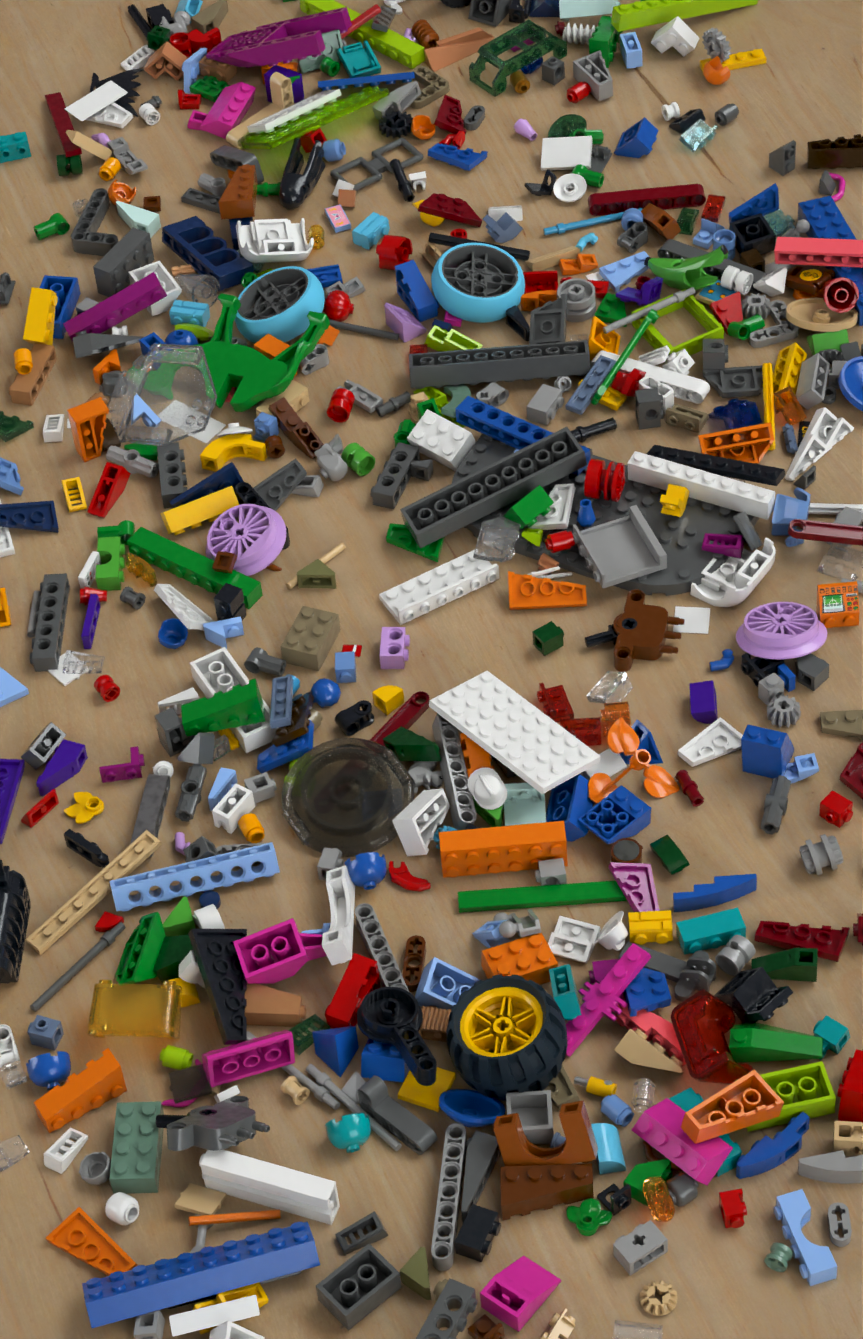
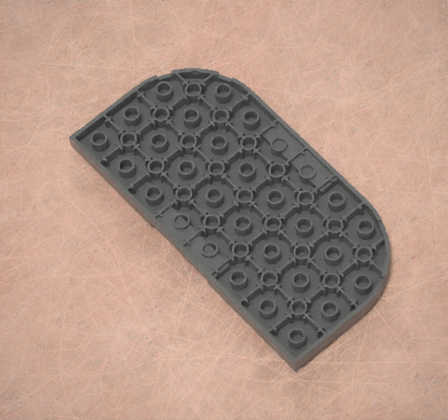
[452,434,759,596]

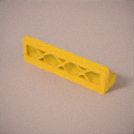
[773,342,807,404]

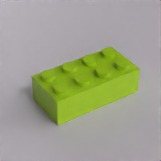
[735,1061,836,1132]

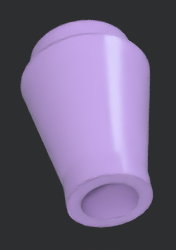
[514,118,538,141]

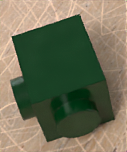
[532,621,564,656]

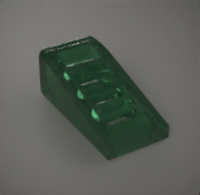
[677,208,699,235]
[288,1014,330,1055]

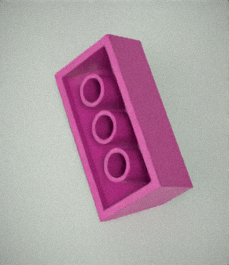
[200,82,256,139]
[202,1030,295,1087]
[632,1098,733,1186]

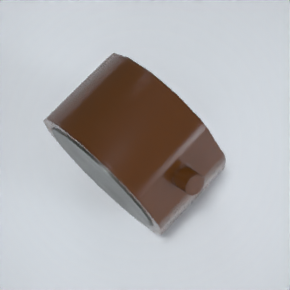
[611,838,643,863]

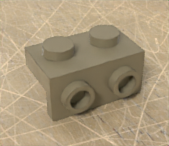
[666,404,708,433]

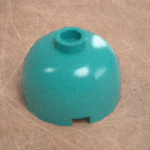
[325,1113,371,1153]

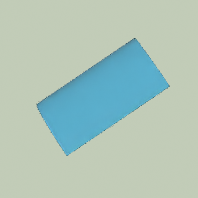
[175,0,203,23]
[591,1123,627,1175]

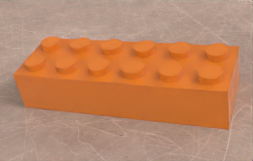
[439,821,568,878]

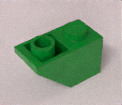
[624,1159,673,1206]

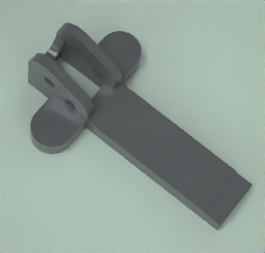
[618,941,716,1002]

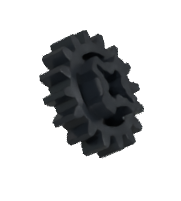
[379,110,413,139]

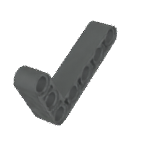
[71,188,119,256]

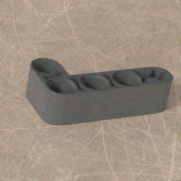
[210,145,264,184]
[358,1075,438,1155]

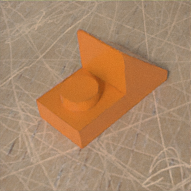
[92,349,121,385]

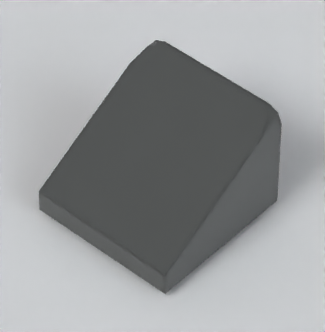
[819,170,836,196]
[410,459,434,481]
[794,465,816,490]

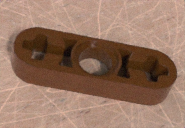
[402,935,426,992]

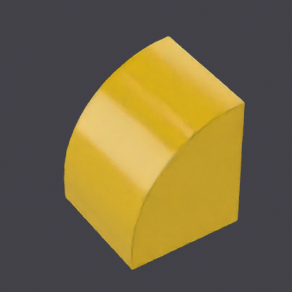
[372,685,405,715]
[168,978,201,1009]

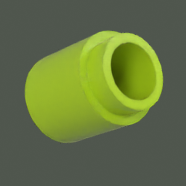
[159,1045,194,1071]

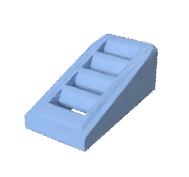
[208,767,237,811]

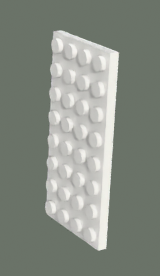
[429,671,601,794]

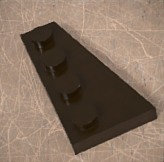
[272,692,314,747]

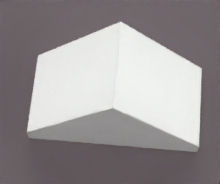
[753,267,787,297]

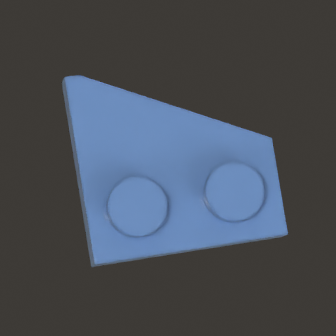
[0,457,24,496]

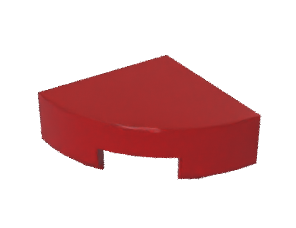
[95,911,124,932]

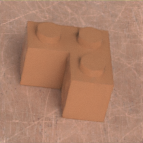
[143,41,188,81]

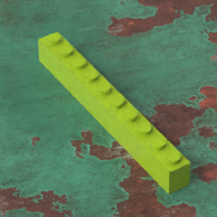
[300,0,425,69]
[611,0,758,32]

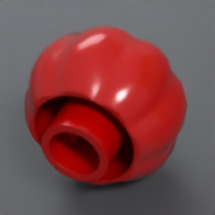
[322,290,354,322]

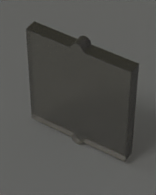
[169,1064,213,1104]

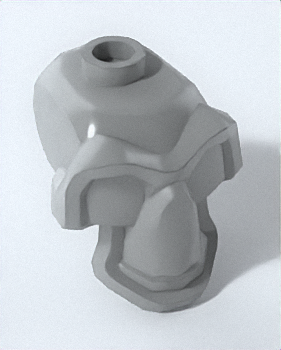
[314,434,348,481]

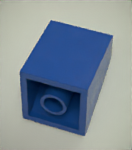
[741,725,794,779]

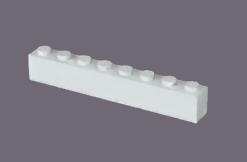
[627,451,775,520]

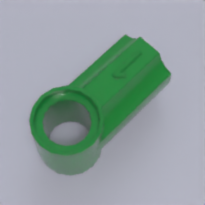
[569,129,604,145]
[571,164,604,188]
[33,213,70,240]
[727,314,765,340]
[394,419,416,447]
[97,520,135,545]

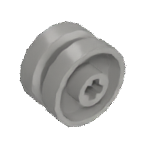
[557,278,596,322]

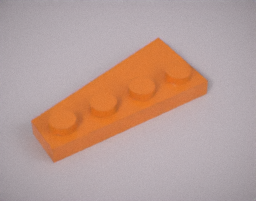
[508,571,587,610]

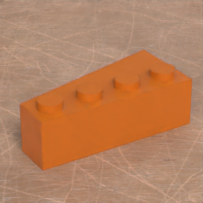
[34,1048,127,1133]
[681,1069,784,1144]

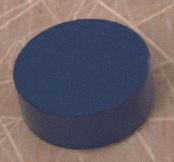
[199,891,221,909]

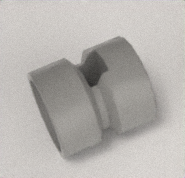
[715,935,756,976]

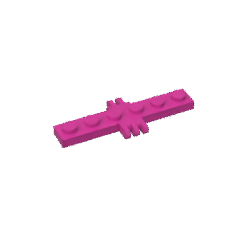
[566,943,651,1057]

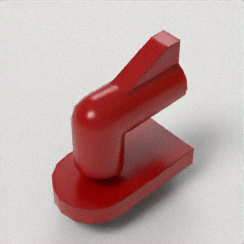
[439,131,465,150]

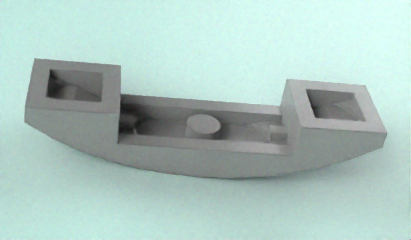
[107,137,148,175]

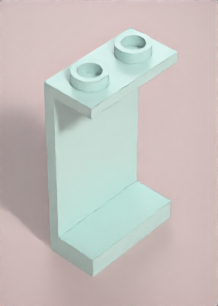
[559,0,621,22]

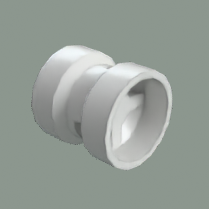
[139,103,160,125]

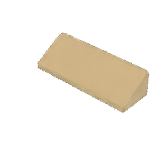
[66,130,112,161]
[526,246,580,272]

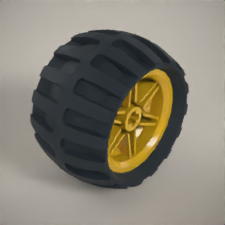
[447,975,568,1101]

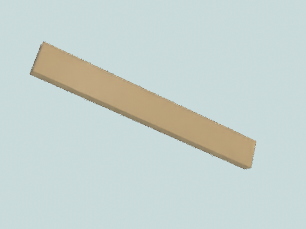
[25,830,162,955]

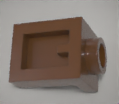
[467,1314,505,1339]

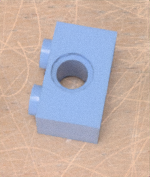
[620,32,643,69]

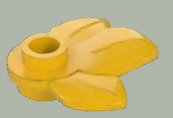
[64,792,104,824]

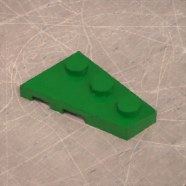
[386,523,445,562]

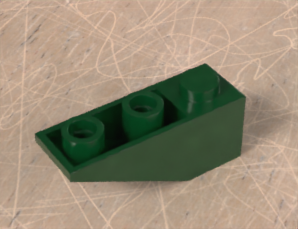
[383,727,442,761]
[751,948,818,982]

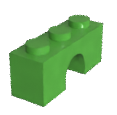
[95,536,126,591]

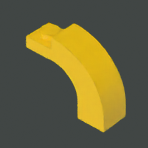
[200,433,267,472]

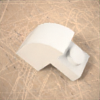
[192,904,225,929]

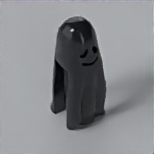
[278,138,326,210]

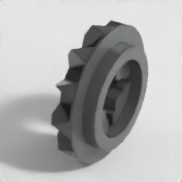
[819,349,844,364]

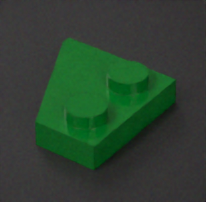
[594,293,627,327]

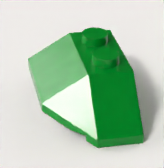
[115,912,166,987]

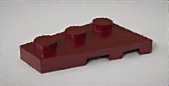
[434,94,466,134]

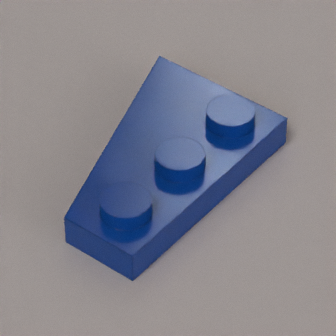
[257,720,314,774]

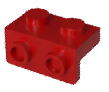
[523,271,558,294]

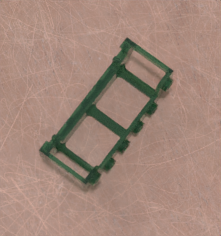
[469,20,567,97]

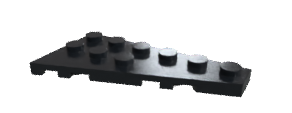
[188,929,247,1045]

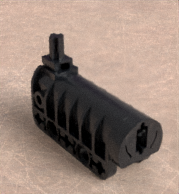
[0,860,31,983]

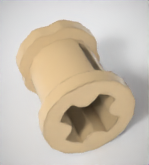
[280,1076,310,1105]

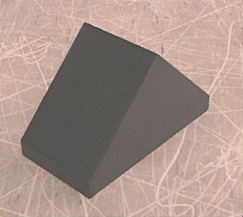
[177,733,215,764]

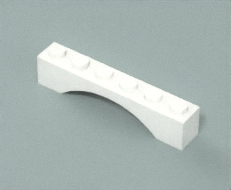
[322,865,355,965]

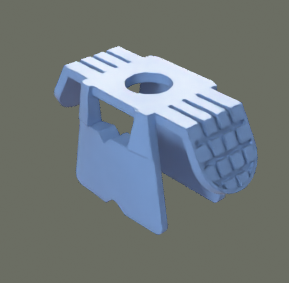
[772,487,811,547]

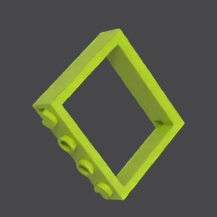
[631,289,725,361]

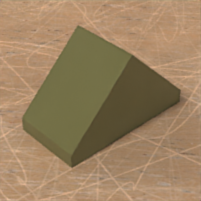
[297,559,337,589]
[400,1247,431,1300]

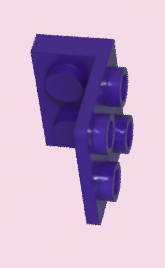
[615,277,663,306]

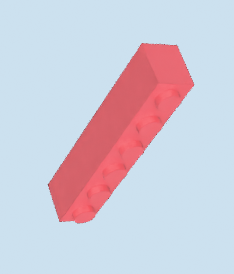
[774,236,863,268]

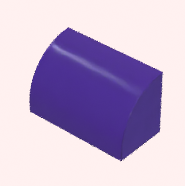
[689,680,718,724]

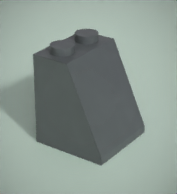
[468,0,513,27]

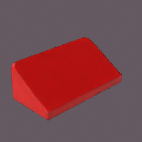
[21,789,59,828]

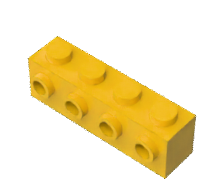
[160,486,239,536]

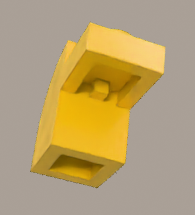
[660,484,690,517]

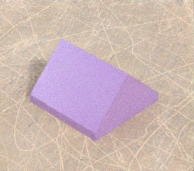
[384,302,427,343]

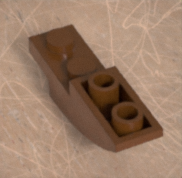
[268,397,324,459]

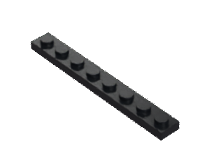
[647,445,785,486]

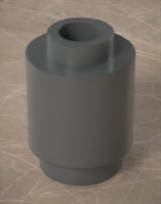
[715,104,739,126]

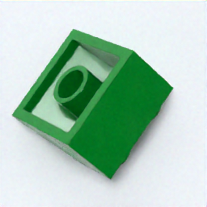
[503,485,554,529]

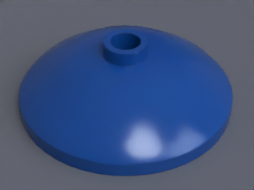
[439,1089,506,1127]

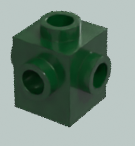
[146,25,170,51]

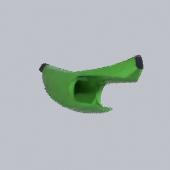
[644,245,728,290]

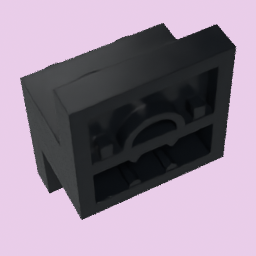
[712,967,793,1023]

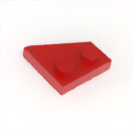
[709,291,743,335]

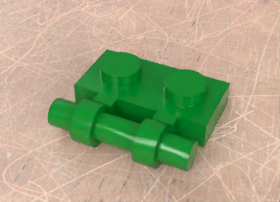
[189,75,231,102]

